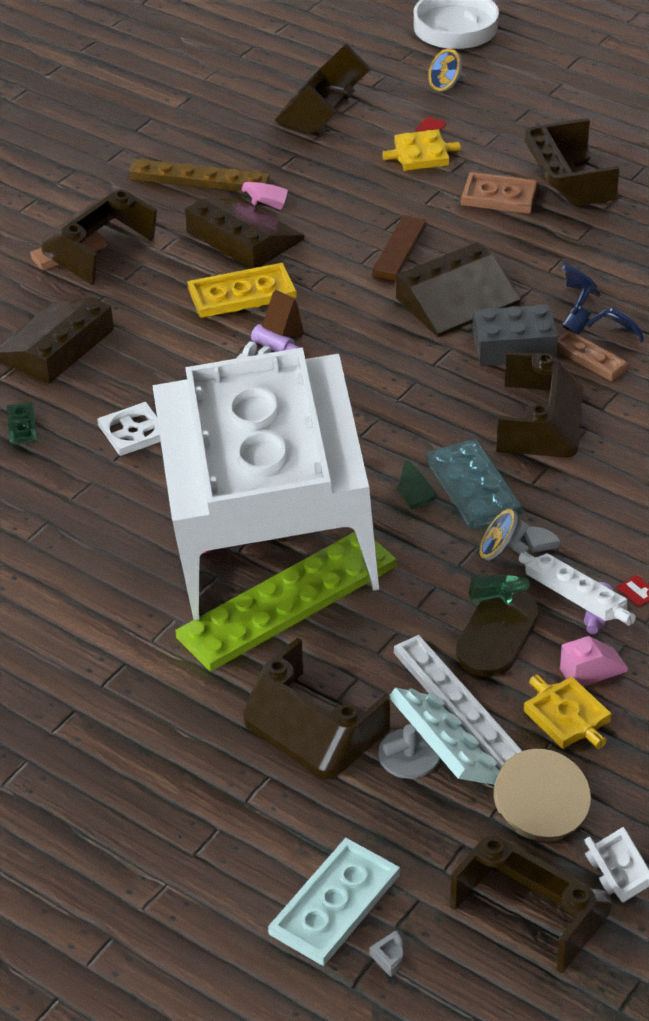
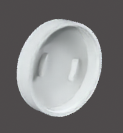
[414,0,499,49]

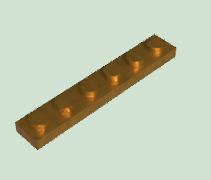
[129,159,269,192]

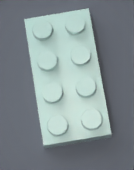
[389,687,500,785]
[268,838,400,966]

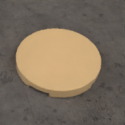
[494,749,591,842]

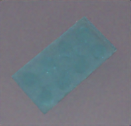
[426,438,522,529]

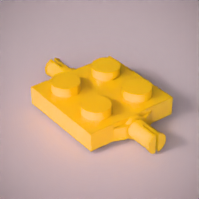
[382,129,460,171]
[524,674,611,749]

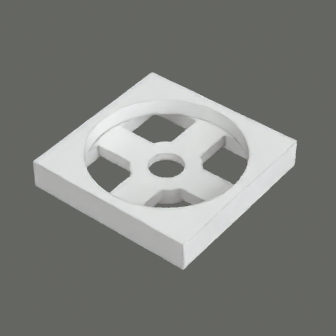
[98,402,161,456]

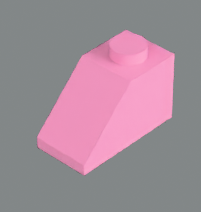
[560,636,628,687]

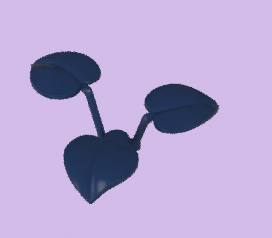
[561,262,644,343]

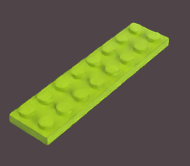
[176,532,397,672]

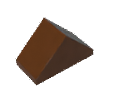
[262,290,304,336]

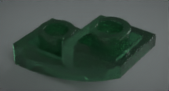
[7,402,37,445]

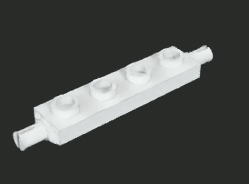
[519,551,636,626]

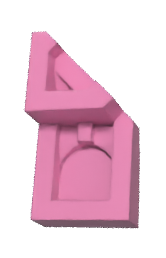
[241,182,288,210]

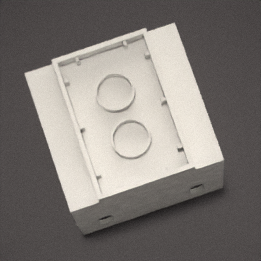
[153,347,379,621]

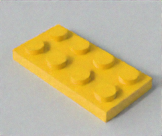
[187,263,296,318]

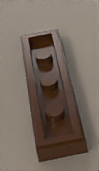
[372,215,426,281]

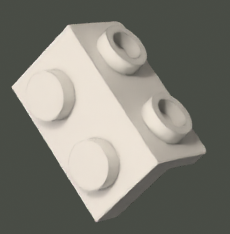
[584,827,649,903]

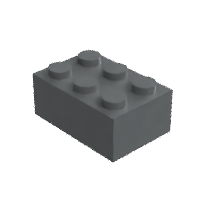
[472,305,558,366]

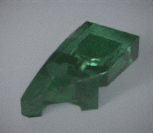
[396,461,437,510]
[468,575,530,604]

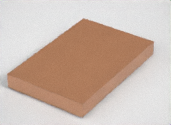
[461,172,539,214]

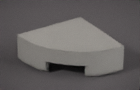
[524,527,560,553]
[369,930,403,977]

